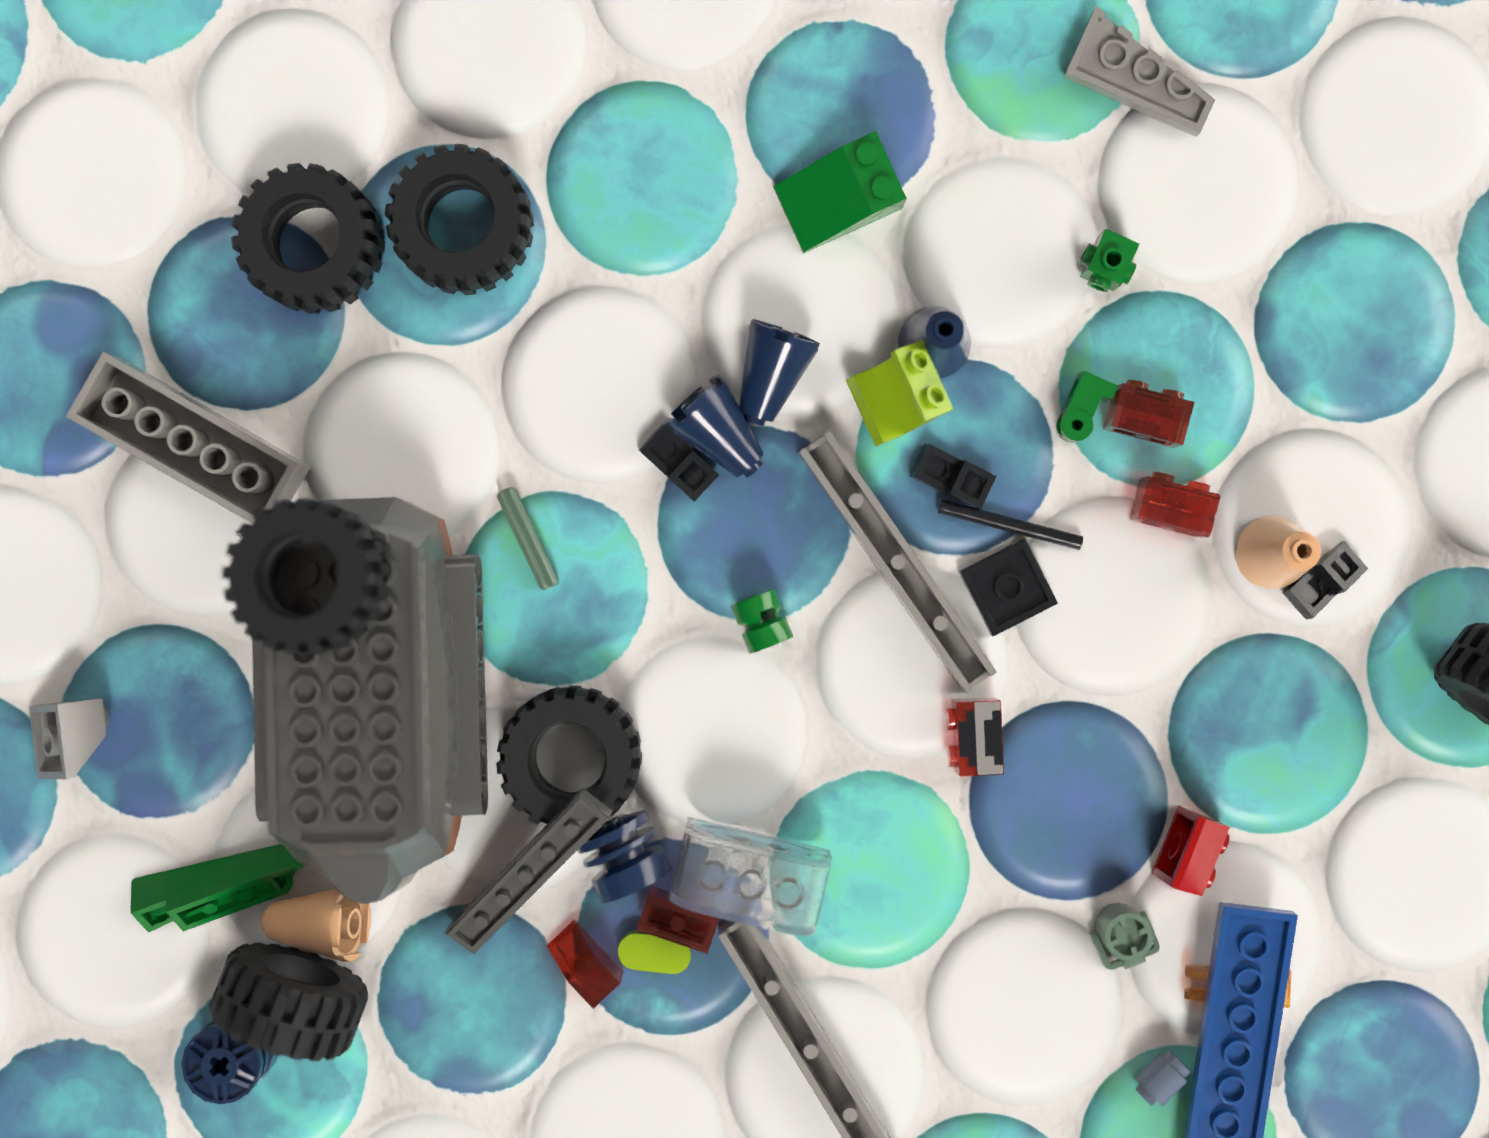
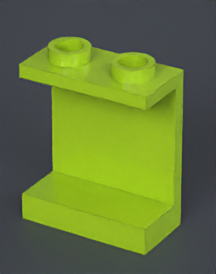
[846,340,953,447]

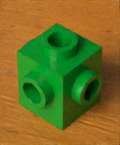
[1079,229,1140,292]

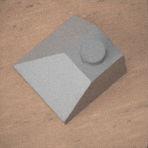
[29,698,109,779]

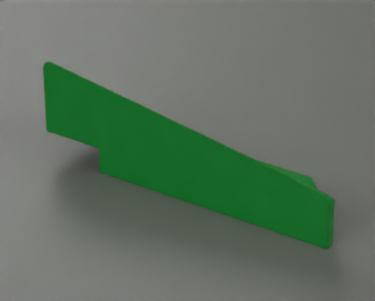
[130,844,304,932]

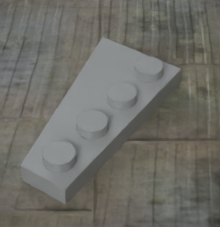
[1063,6,1216,137]

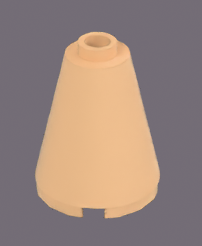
[1235,516,1321,589]
[261,889,371,962]

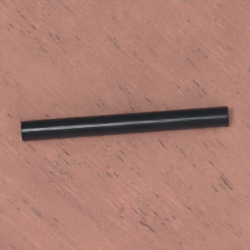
[937,499,1083,550]

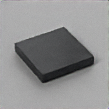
[958,538,1058,637]

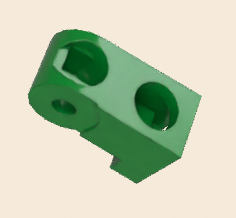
[1056,371,1118,443]

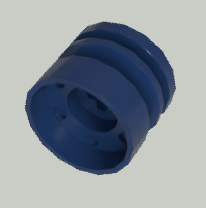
[577,810,672,903]
[181,1020,278,1105]

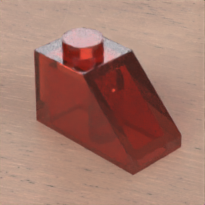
[547,919,624,1009]

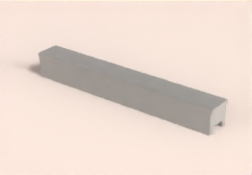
[797,431,997,693]
[718,907,890,1138]

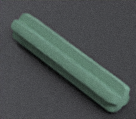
[497,487,559,590]

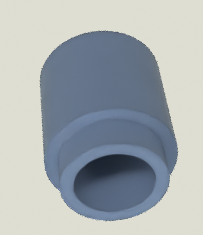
[1135,1050,1191,1107]

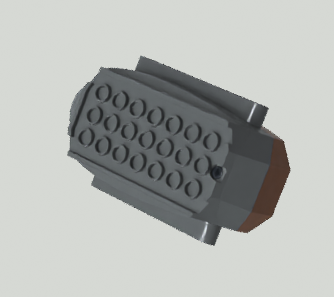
[252,497,488,904]

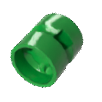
[730,588,793,654]

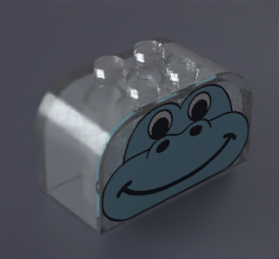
[669,817,832,936]

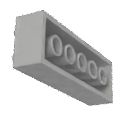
[66,352,311,524]

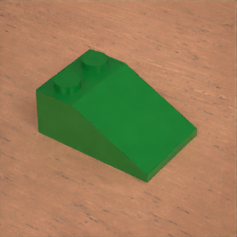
[773,131,907,254]

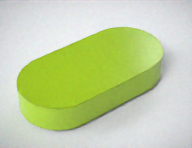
[618,931,692,974]

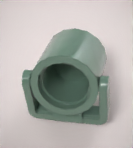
[1090,903,1160,970]

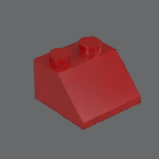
[1151,805,1230,896]

